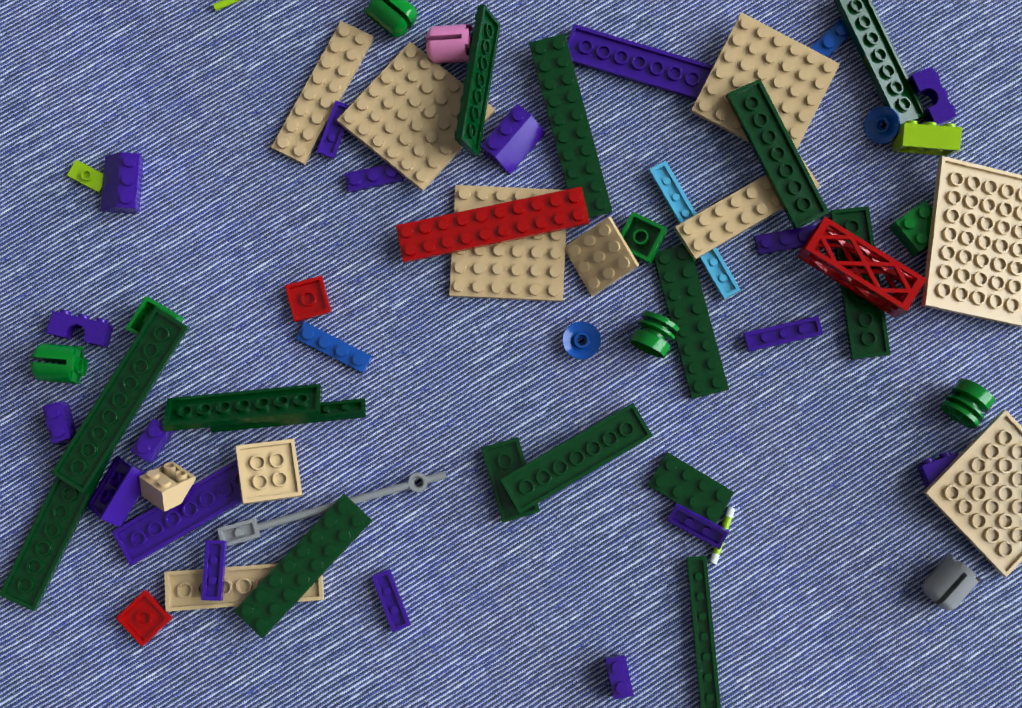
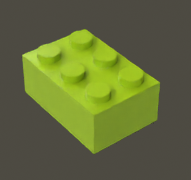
[892,120,962,156]

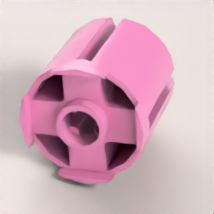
[426,24,473,64]

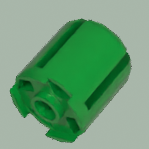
[363,0,417,38]
[30,343,88,385]

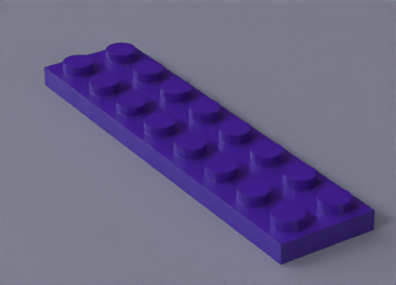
[568,24,713,100]
[112,460,242,566]

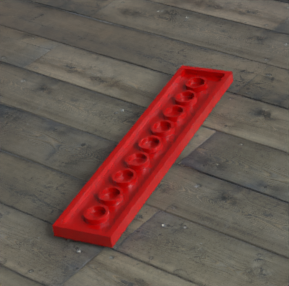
[396,187,590,263]

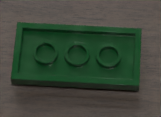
[481,437,540,523]
[647,452,735,524]

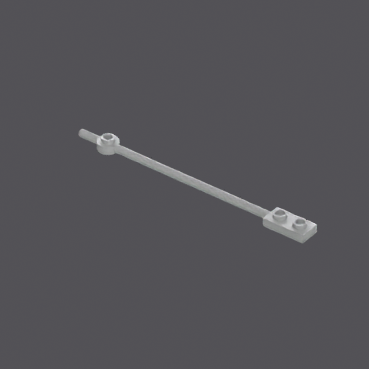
[217,471,447,546]

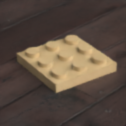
[565,217,639,296]
[235,439,302,505]

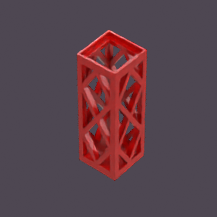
[797,217,926,318]

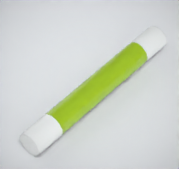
[709,507,735,565]

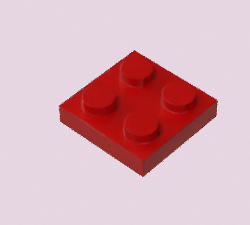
[285,275,332,323]
[116,590,173,647]

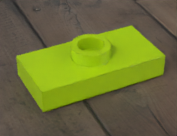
[67,159,103,194]

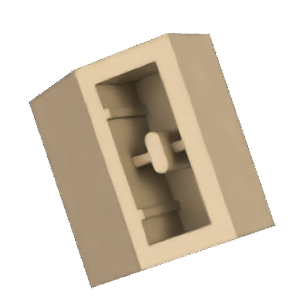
[139,461,196,512]

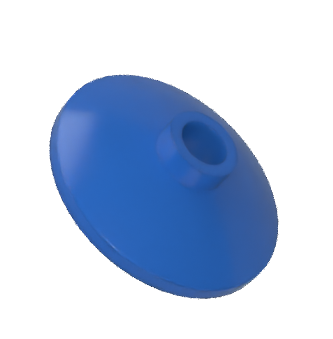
[864,106,900,144]
[562,321,601,360]

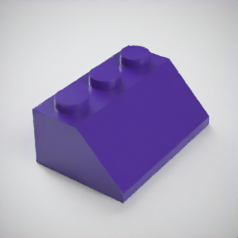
[481,104,546,175]
[100,152,144,214]
[87,455,146,527]

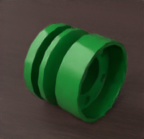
[629,311,680,359]
[940,378,995,429]

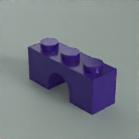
[909,67,956,126]
[46,309,114,348]

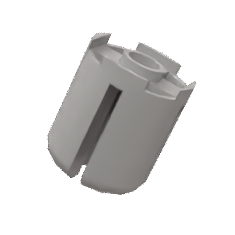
[922,553,981,611]

